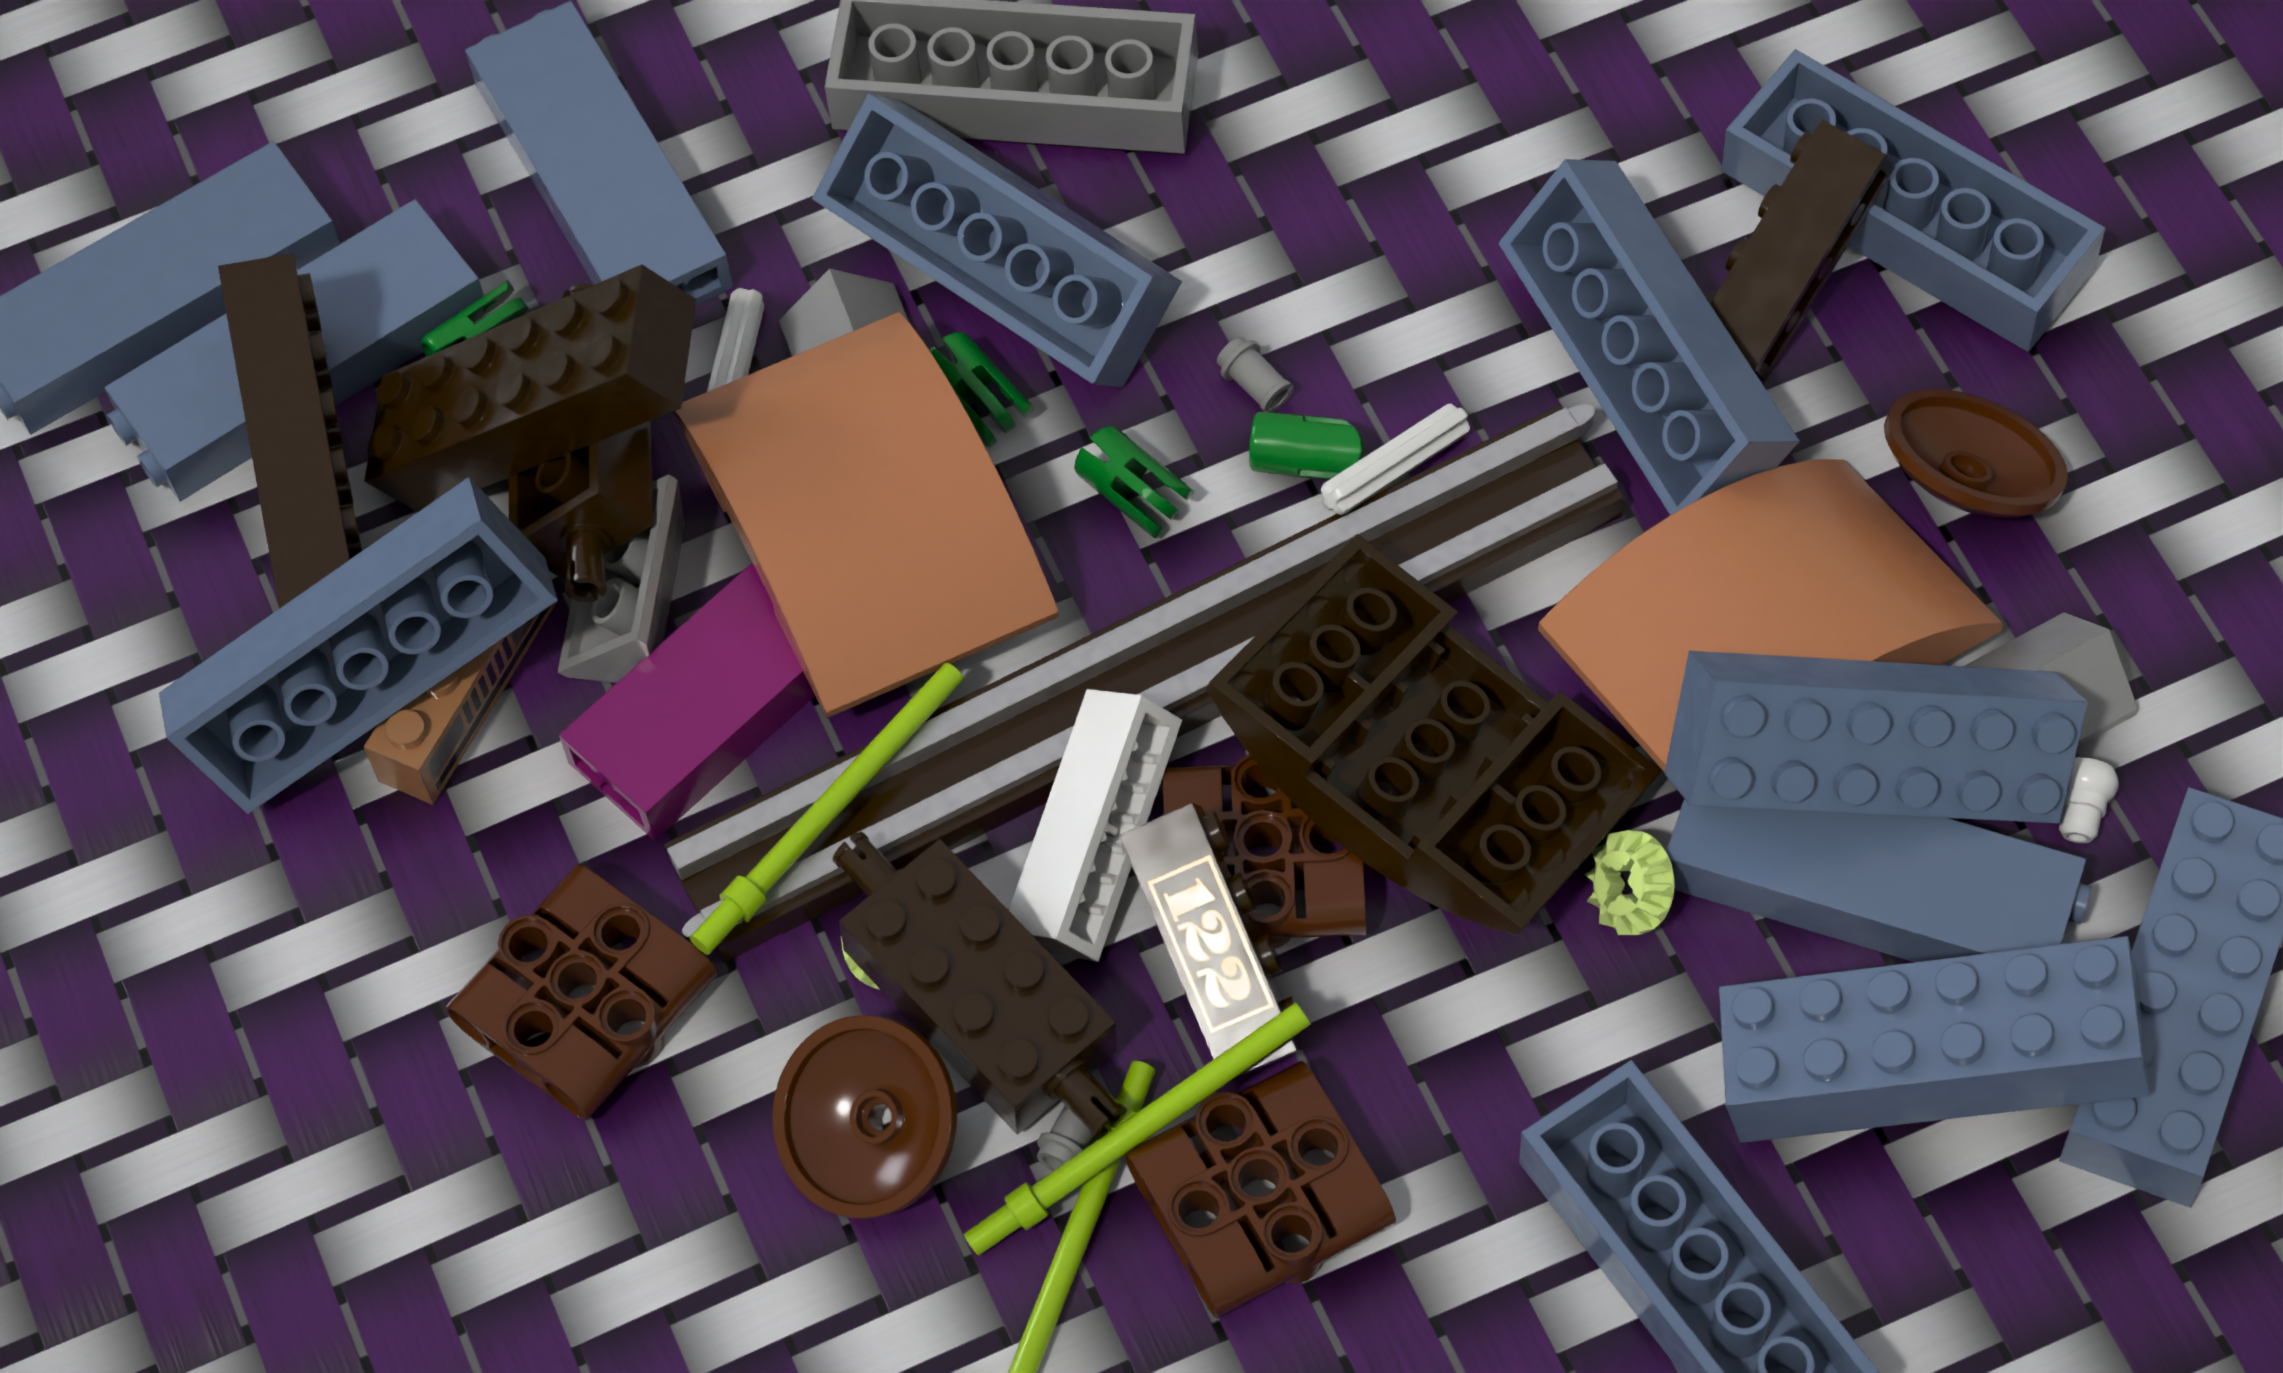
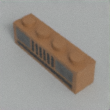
[364,601,557,805]

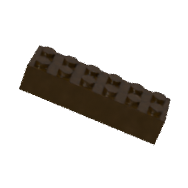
[218,253,363,609]
[364,264,696,512]

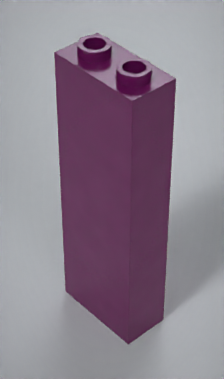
[559,563,815,841]

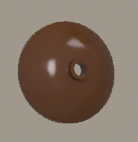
[1884,389,2068,518]
[772,1015,957,1218]

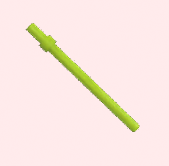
[690,663,964,955]
[963,1002,1311,1256]
[1008,1061,1156,1373]

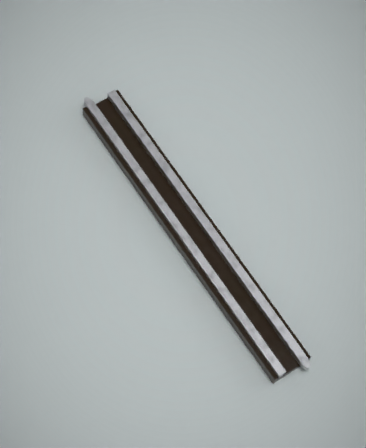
[663,404,1624,963]

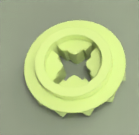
[1584,830,1675,935]

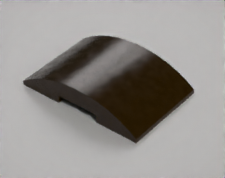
[1206,534,1662,936]

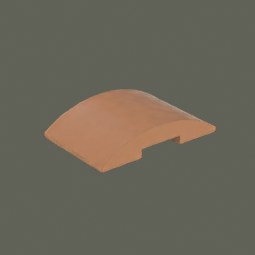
[673,312,1059,718]
[1538,459,2003,772]

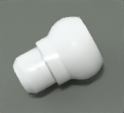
[2059,757,2119,843]

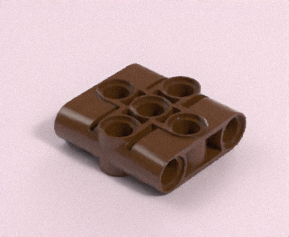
[1163,754,1366,949]
[445,864,717,1121]
[1124,1061,1396,1318]

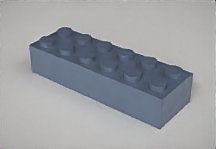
[1721,49,2105,352]
[812,93,1182,387]
[1498,159,1800,515]
[159,477,558,814]
[1664,651,2088,823]
[2059,787,2283,1208]
[1719,936,2150,1143]
[1519,1060,1880,1373]

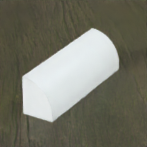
[1009,689,1182,962]

